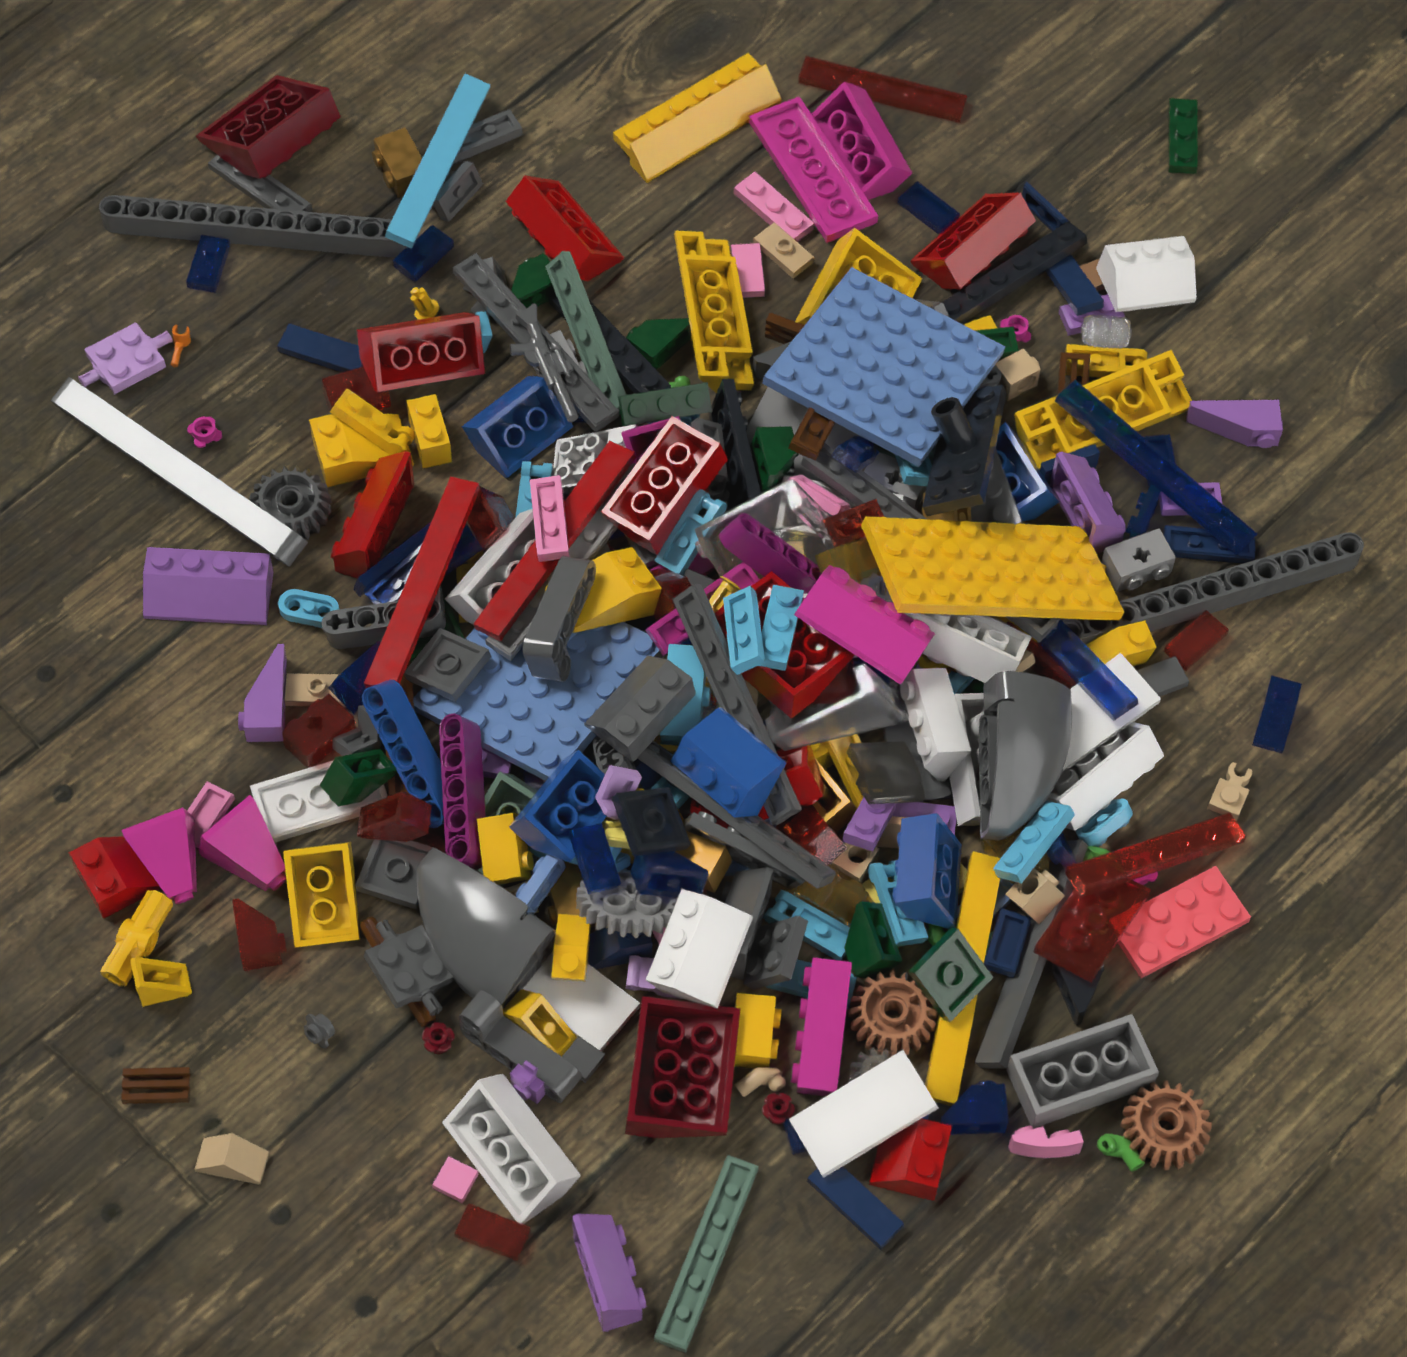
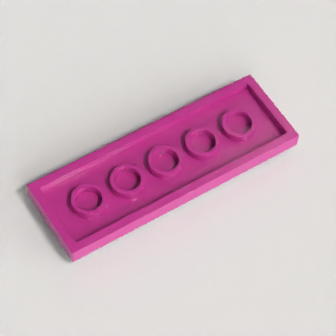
[749,96,878,243]

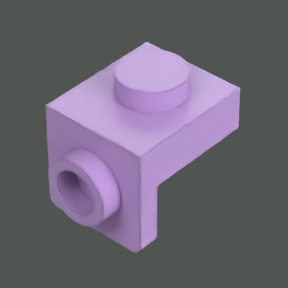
[595,765,642,820]

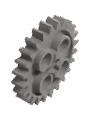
[576,866,680,938]

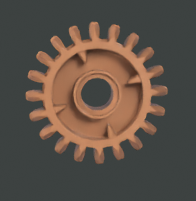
[848,970,937,1057]
[1121,1080,1212,1171]

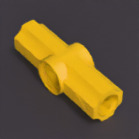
[100,890,173,986]

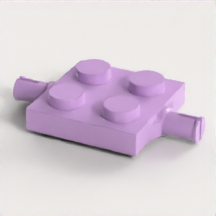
[78,322,173,394]

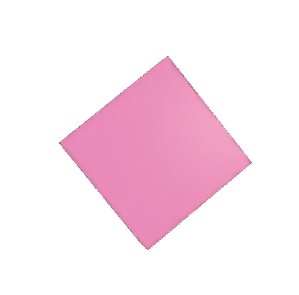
[432,1156,479,1203]

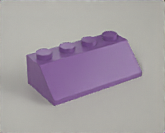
[143,547,273,625]

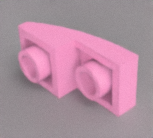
[1008,1126,1084,1158]

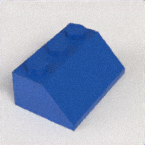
[461,376,574,478]
[996,422,1060,521]
[670,708,786,818]
[509,750,607,862]
[893,813,962,929]

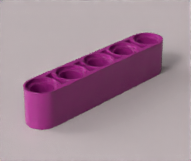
[719,513,824,594]
[439,713,486,870]

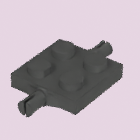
[364,920,454,1016]

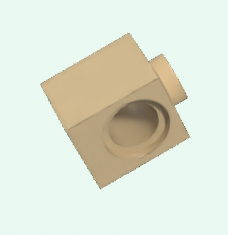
[995,348,1040,401]
[831,843,880,891]
[1005,868,1065,925]

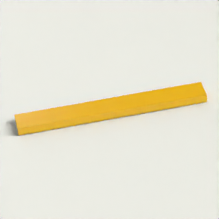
[925,851,1001,1107]

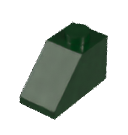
[511,253,555,308]
[626,318,692,370]
[750,426,799,494]
[320,749,397,807]
[844,901,902,979]

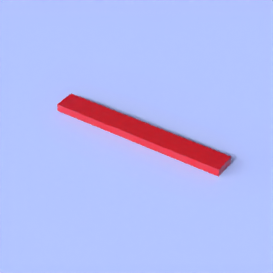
[473,440,636,642]
[364,476,481,688]

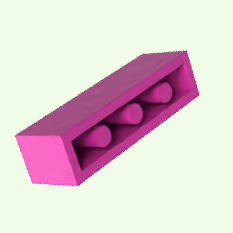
[791,958,852,1097]

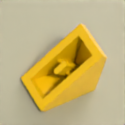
[130,957,192,1007]

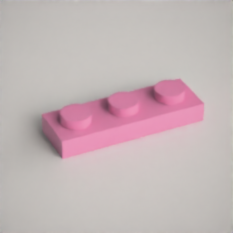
[734,172,814,242]
[530,475,570,562]

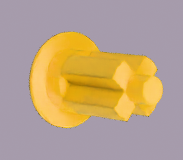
[410,287,439,320]
[709,576,741,613]

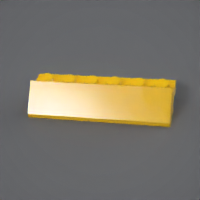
[613,53,782,183]
[674,231,754,393]
[1014,350,1192,470]

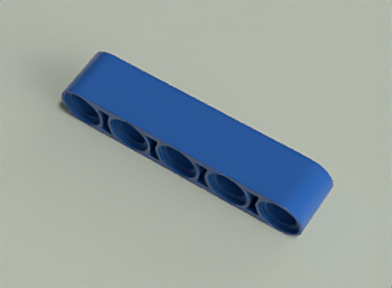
[362,679,444,828]

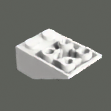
[552,424,637,491]

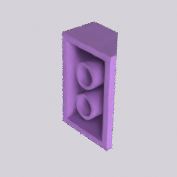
[1050,452,1126,554]
[572,1214,647,1332]

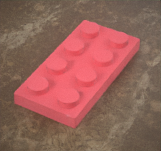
[1107,866,1251,979]

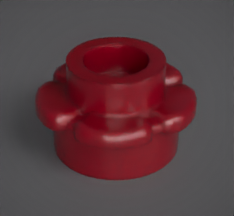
[422,1022,454,1054]
[762,1093,795,1124]

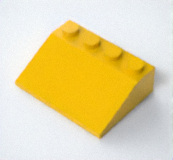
[795,228,922,325]

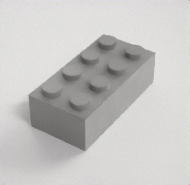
[1007,1014,1159,1128]

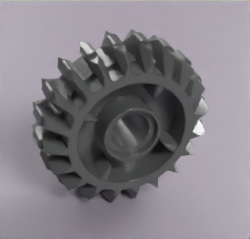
[249,465,331,540]

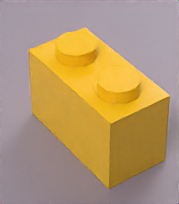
[407,394,452,469]
[477,813,534,885]
[734,993,781,1069]

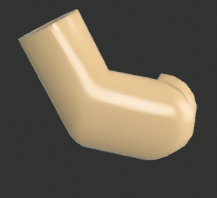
[735,1067,786,1097]

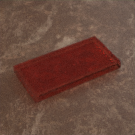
[1034,860,1151,982]

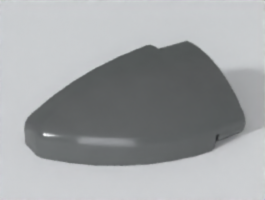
[979,671,1072,841]
[416,848,556,1009]

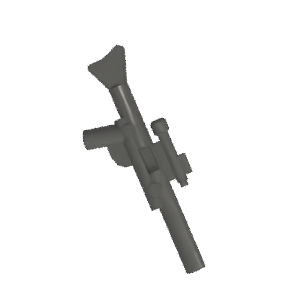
[510,304,578,422]

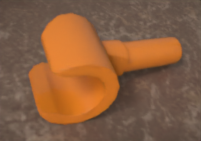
[171,325,191,367]

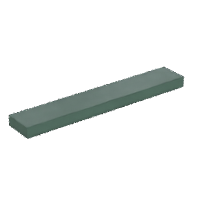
[545,251,626,415]
[654,1155,759,1353]

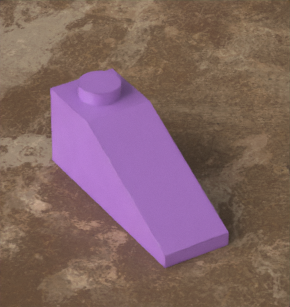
[1186,400,1283,448]
[238,644,287,742]

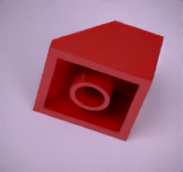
[69,836,161,919]
[869,1118,952,1201]

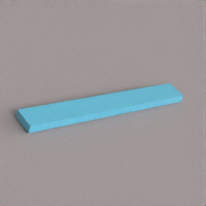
[385,74,490,249]

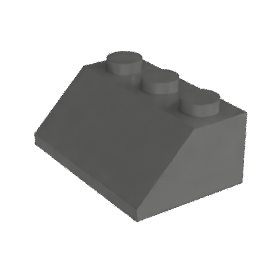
[584,656,696,763]
[721,867,773,980]

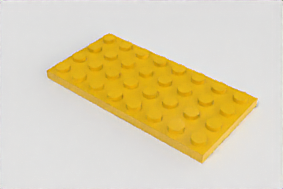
[861,516,1124,621]

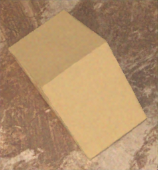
[195,1133,269,1185]

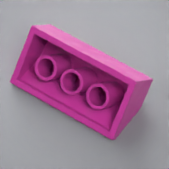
[812,82,912,200]
[794,564,935,685]

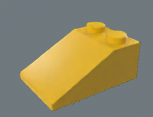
[309,414,414,487]
[545,547,662,633]
[283,842,360,947]

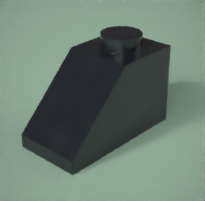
[1050,944,1104,1025]

